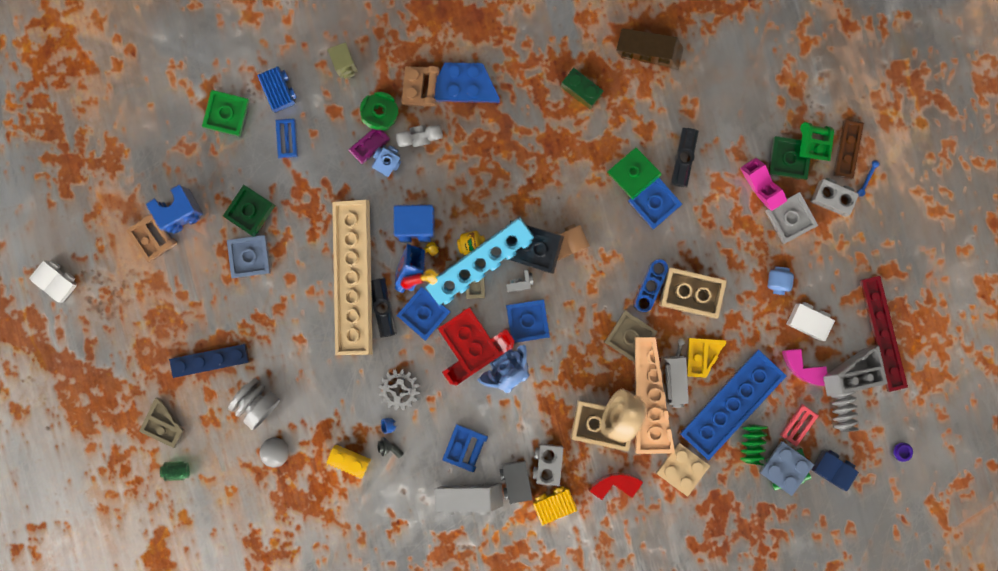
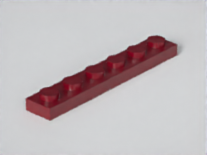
[860,276,908,392]

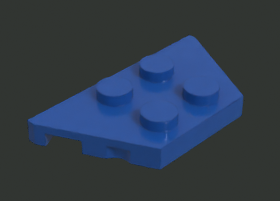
[434,62,500,103]

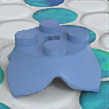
[478,345,529,393]

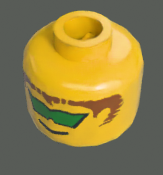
[457,231,486,256]

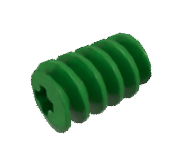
[740,424,768,465]

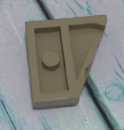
[139,398,184,448]

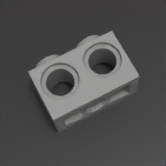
[810,178,859,217]
[533,443,563,486]

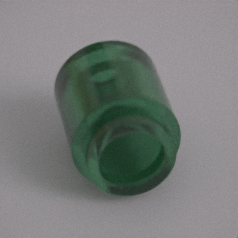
[160,461,190,481]

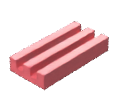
[780,404,819,447]

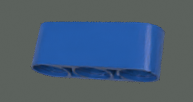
[634,259,668,312]

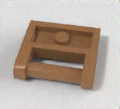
[402,66,439,106]
[126,214,178,262]

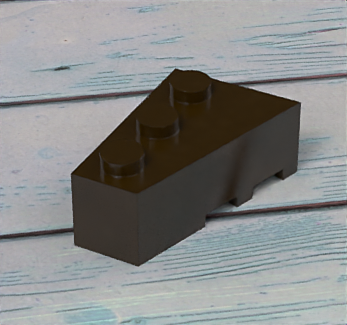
[616,28,684,70]

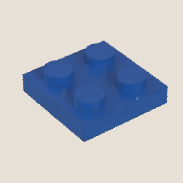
[628,178,682,229]
[396,287,450,341]
[506,300,550,343]

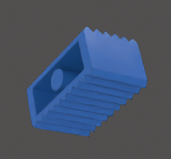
[257,66,297,113]

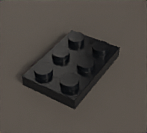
[505,220,564,273]

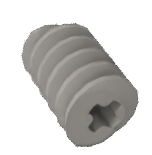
[831,391,859,432]

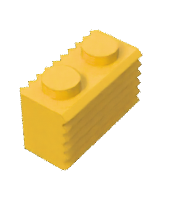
[326,445,371,478]
[533,486,578,525]

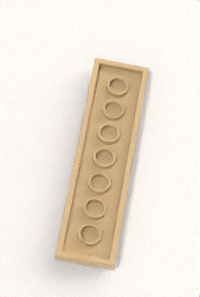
[332,200,373,355]

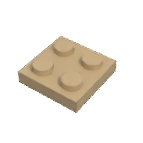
[656,442,710,497]

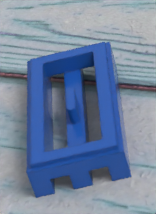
[276,119,298,159]

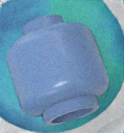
[767,267,794,295]

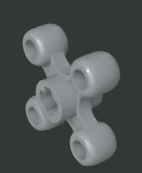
[396,125,443,147]

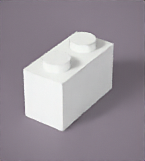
[786,302,835,341]

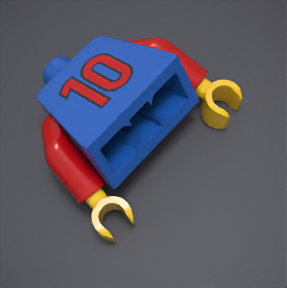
[395,242,439,293]

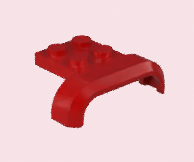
[438,307,514,386]

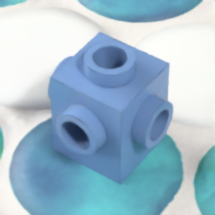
[372,145,402,177]

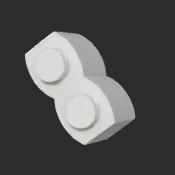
[29,260,77,303]

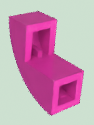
[740,158,787,211]
[782,349,827,386]

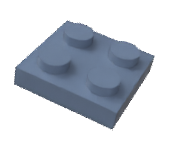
[227,235,271,278]
[759,441,814,496]

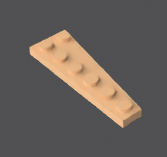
[635,337,674,454]

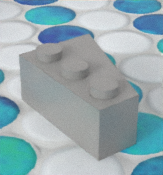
[823,346,888,396]
[435,483,503,515]

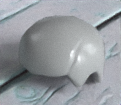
[259,437,289,468]

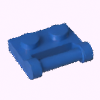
[442,424,489,472]

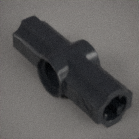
[671,128,699,188]
[371,278,397,338]

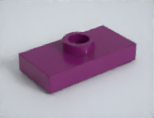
[349,129,390,164]

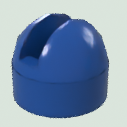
[381,418,397,434]

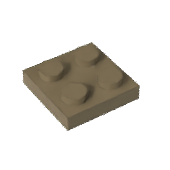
[604,310,658,363]

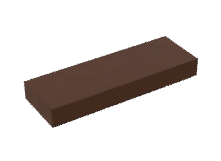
[833,119,864,179]

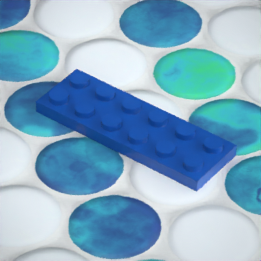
[679,349,787,460]

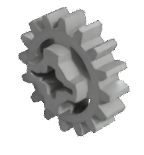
[378,369,420,411]

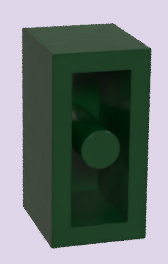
[561,67,604,110]

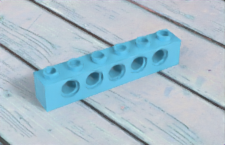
[425,216,534,305]

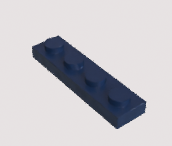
[169,344,250,378]

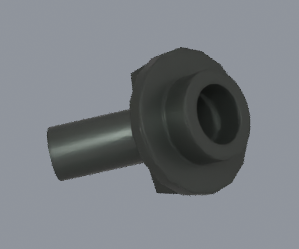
[377,437,404,458]

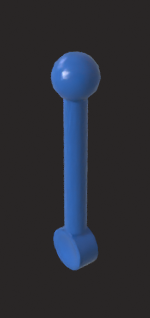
[857,160,879,197]

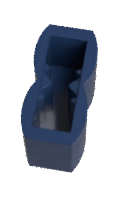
[811,450,859,492]

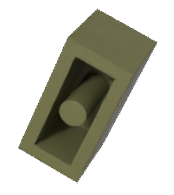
[327,42,358,79]

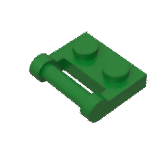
[799,122,834,161]

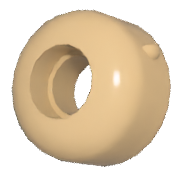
[601,389,645,442]

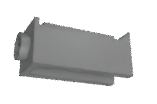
[663,355,689,408]

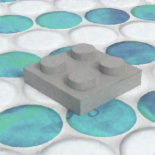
[765,192,818,244]

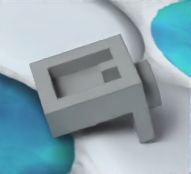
[507,269,534,293]

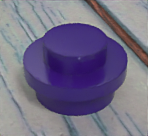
[893,442,913,462]

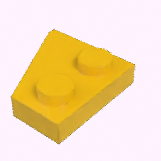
[687,338,726,378]

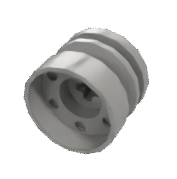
[228,378,280,430]

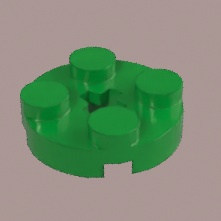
[360,92,398,131]

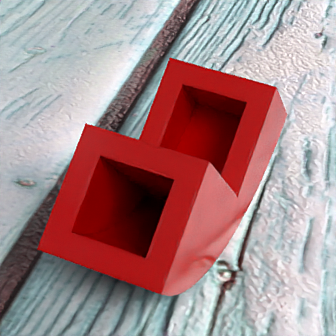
[588,473,643,500]

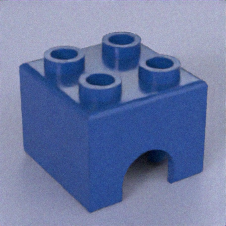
[146,185,203,234]
[394,205,435,242]

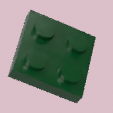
[768,136,810,180]
[223,184,276,237]

